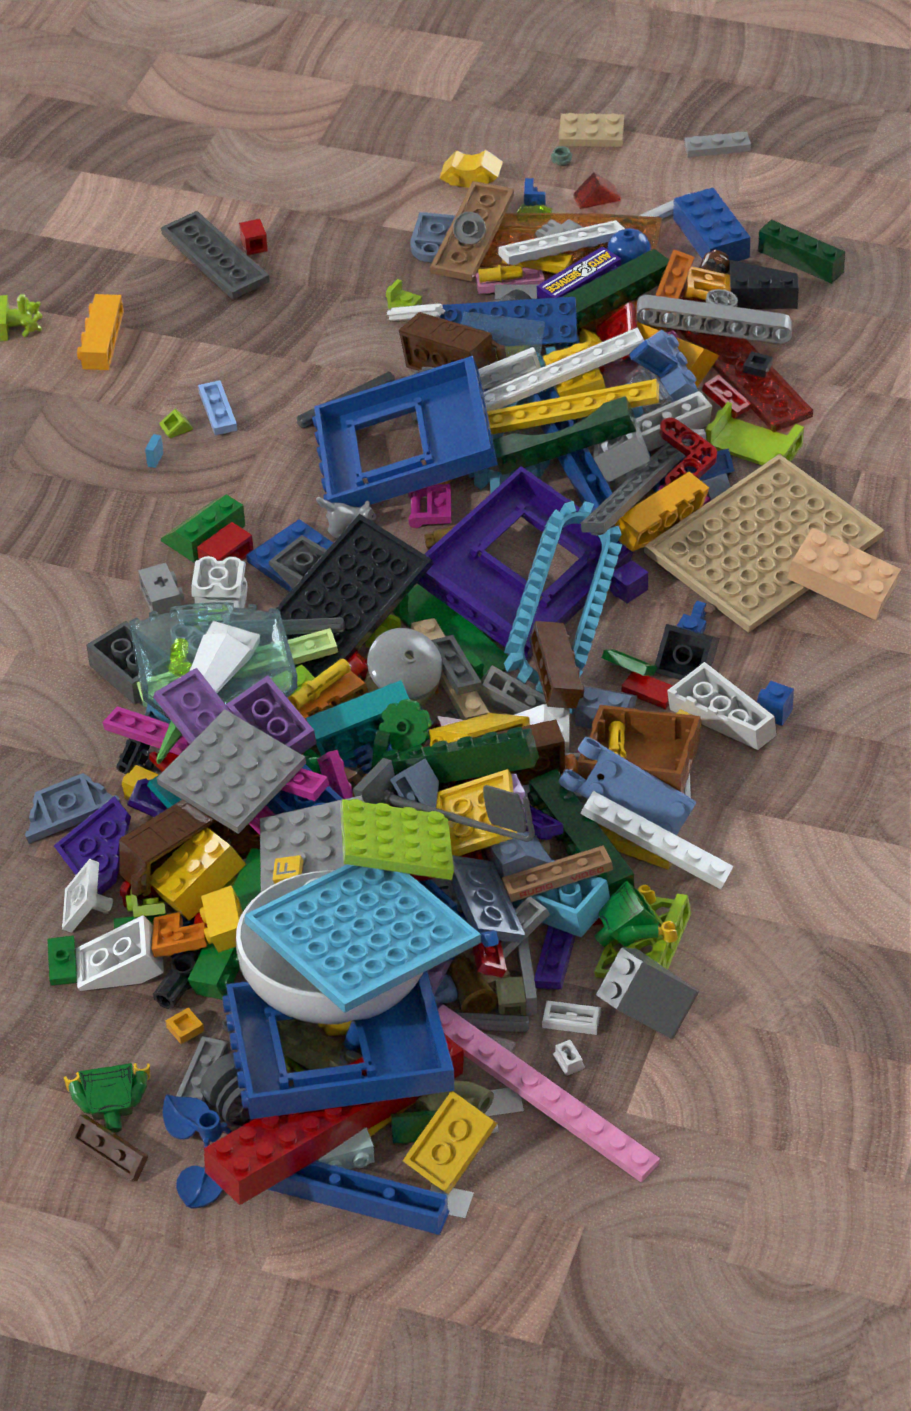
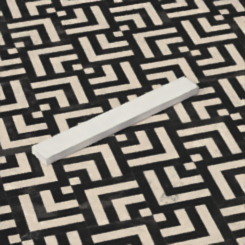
[483,328,644,411]

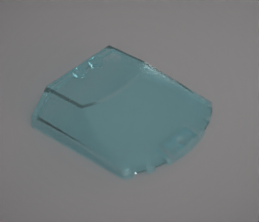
[129,602,297,720]

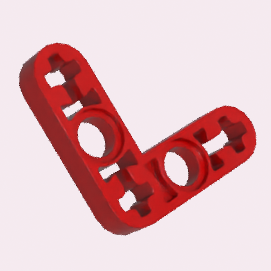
[659,417,717,487]

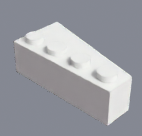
[667,662,777,750]

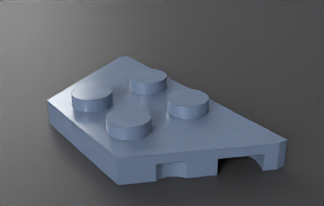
[25,773,121,844]

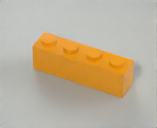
[77,294,124,370]

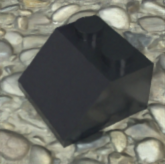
[655,624,720,680]

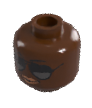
[699,250,729,274]

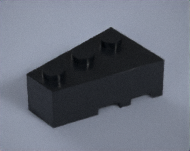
[729,260,799,309]

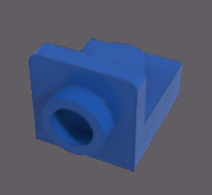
[524,178,546,212]

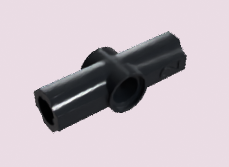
[153,948,203,1010]

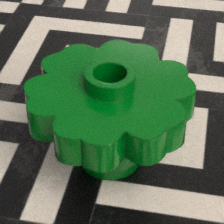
[379,699,432,751]

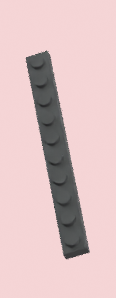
[581,442,690,535]

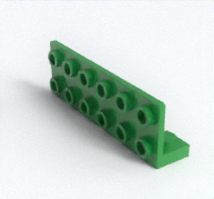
[392,585,508,681]

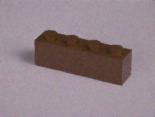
[529,621,584,709]

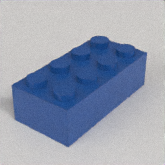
[673,187,751,262]

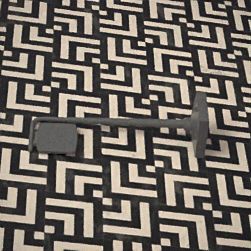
[353,758,535,842]

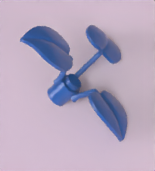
[163,1094,249,1209]

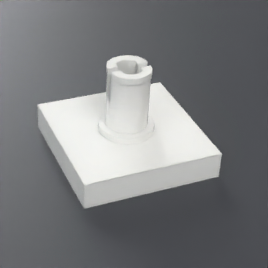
[62,859,113,933]

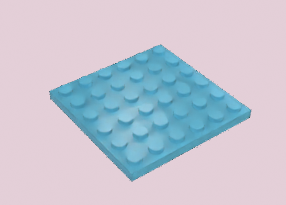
[244,864,481,1013]

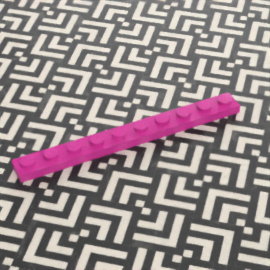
[102,706,329,801]

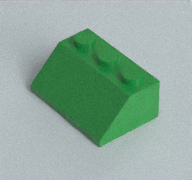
[161,494,246,563]

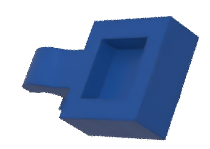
[677,600,707,633]

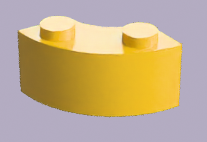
[439,150,503,188]

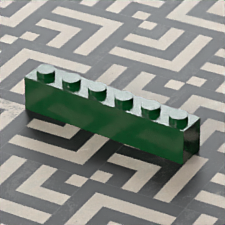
[563,249,669,329]
[377,727,539,784]
[527,769,635,897]

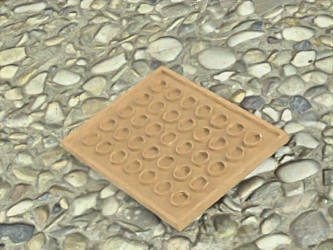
[644,454,884,633]

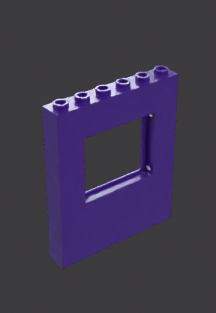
[417,466,634,661]

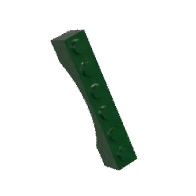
[493,396,636,475]

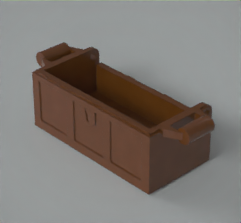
[399,312,507,371]
[119,799,236,897]

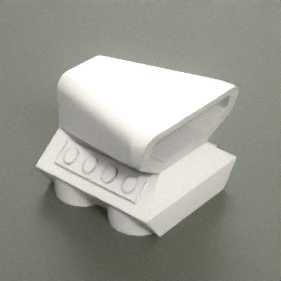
[192,556,248,617]

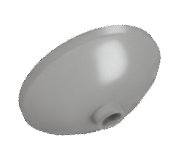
[367,628,442,700]

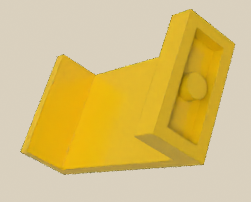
[429,713,530,746]

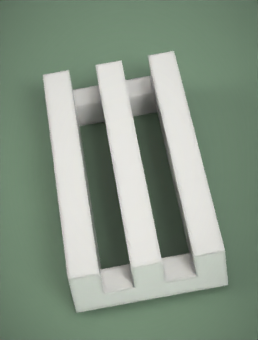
[542,1001,601,1035]

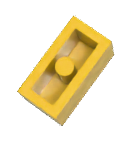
[199,885,242,953]

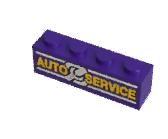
[537,247,621,299]

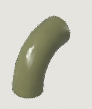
[415,1081,494,1113]

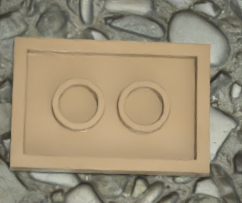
[559,113,624,147]

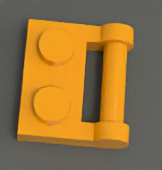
[684,266,731,300]

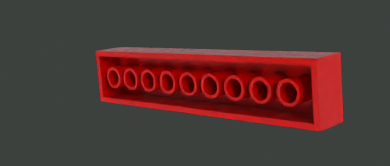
[204,1033,464,1205]

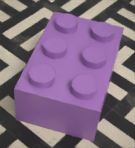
[226,675,316,754]

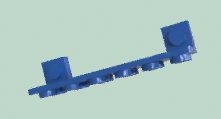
[440,297,580,349]

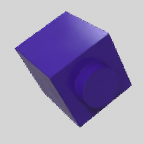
[610,560,648,604]

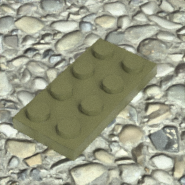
[276,1019,362,1070]

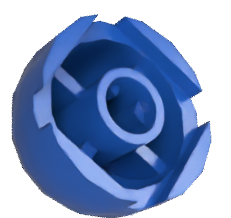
[607,228,651,266]

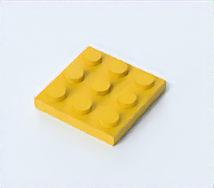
[436,769,517,856]

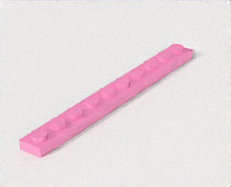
[438,1004,660,1183]

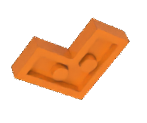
[151,912,207,958]

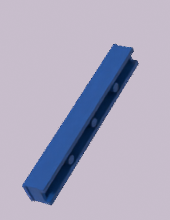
[529,386,615,526]
[268,1161,449,1235]

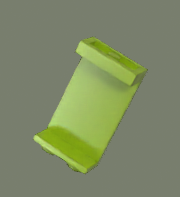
[705,402,804,466]

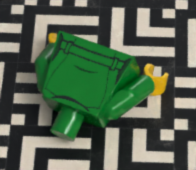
[594,881,678,947]
[64,1063,150,1133]

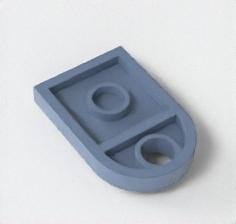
[410,212,456,262]

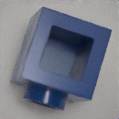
[757,681,794,726]

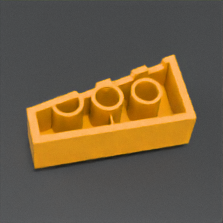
[615,472,709,552]

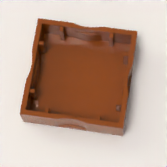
[578,705,701,793]

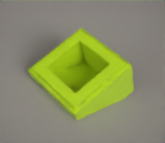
[159,408,194,438]

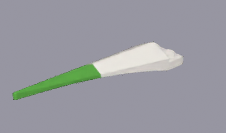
[157,621,260,764]

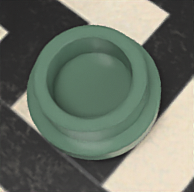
[551,146,572,166]

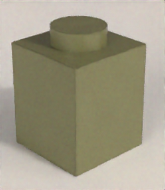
[495,976,527,1016]

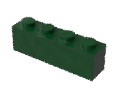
[758,219,845,284]

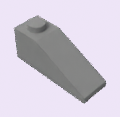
[477,665,546,715]

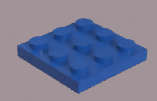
[246,519,333,592]

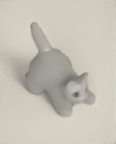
[316,497,376,538]

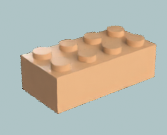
[787,528,901,620]

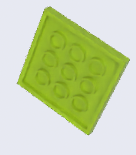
[340,799,454,880]

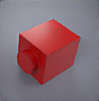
[239,219,268,256]

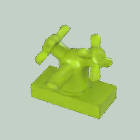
[0,294,43,341]

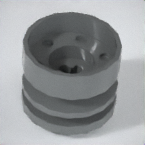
[200,1053,254,1128]

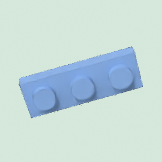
[198,381,237,435]

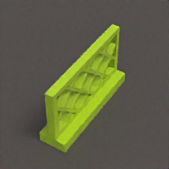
[594,894,691,978]

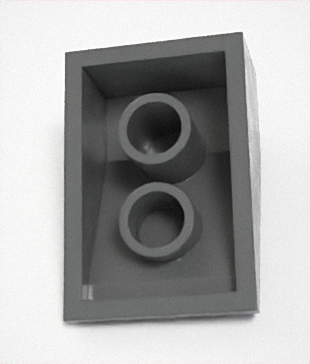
[269,535,327,589]
[596,947,700,1039]

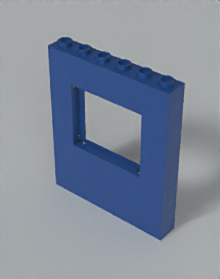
[312,356,498,507]
[222,971,454,1119]

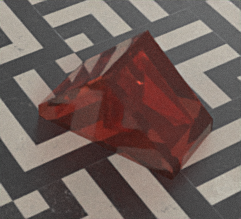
[573,172,621,209]

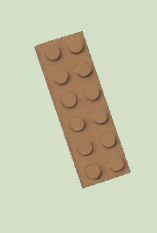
[430,181,514,281]

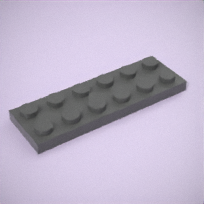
[161,211,270,299]

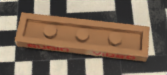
[502,845,613,902]

